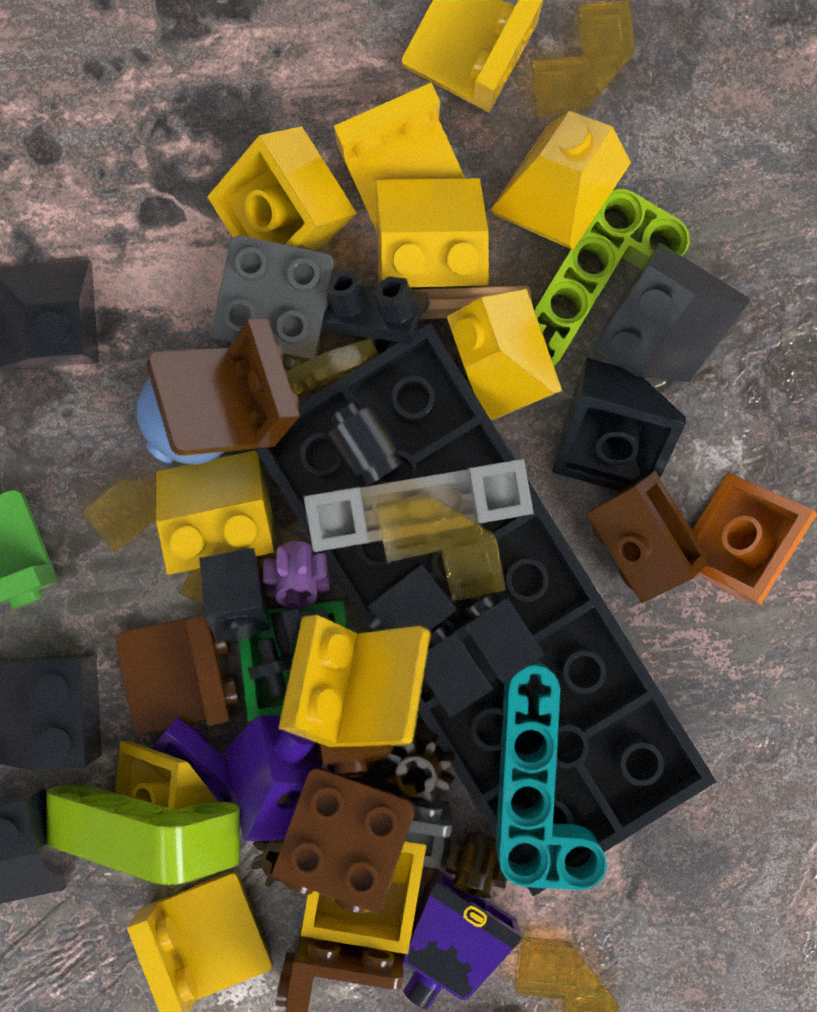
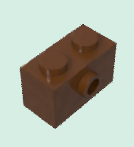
[586,471,710,603]

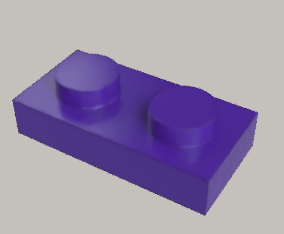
[152,718,236,804]

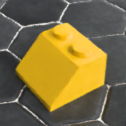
[207,126,357,251]
[376,178,489,287]
[156,450,280,575]
[301,840,426,954]

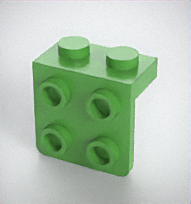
[0,490,59,610]

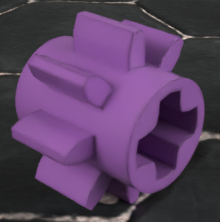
[263,541,330,609]

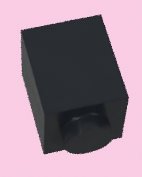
[199,548,270,641]
[367,563,457,632]

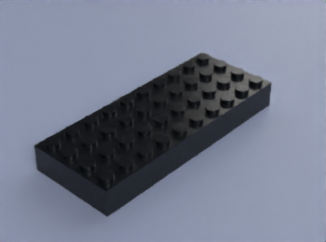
[255,323,717,897]

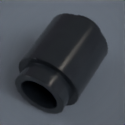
[325,401,403,487]

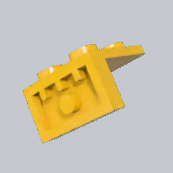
[402,0,543,113]
[334,82,466,233]
[279,615,430,747]
[127,871,273,1012]

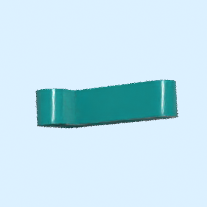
[496,661,607,890]

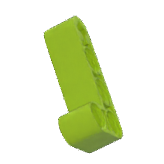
[534,189,690,366]
[46,784,240,885]

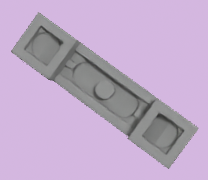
[304,459,534,552]

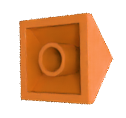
[692,473,817,605]

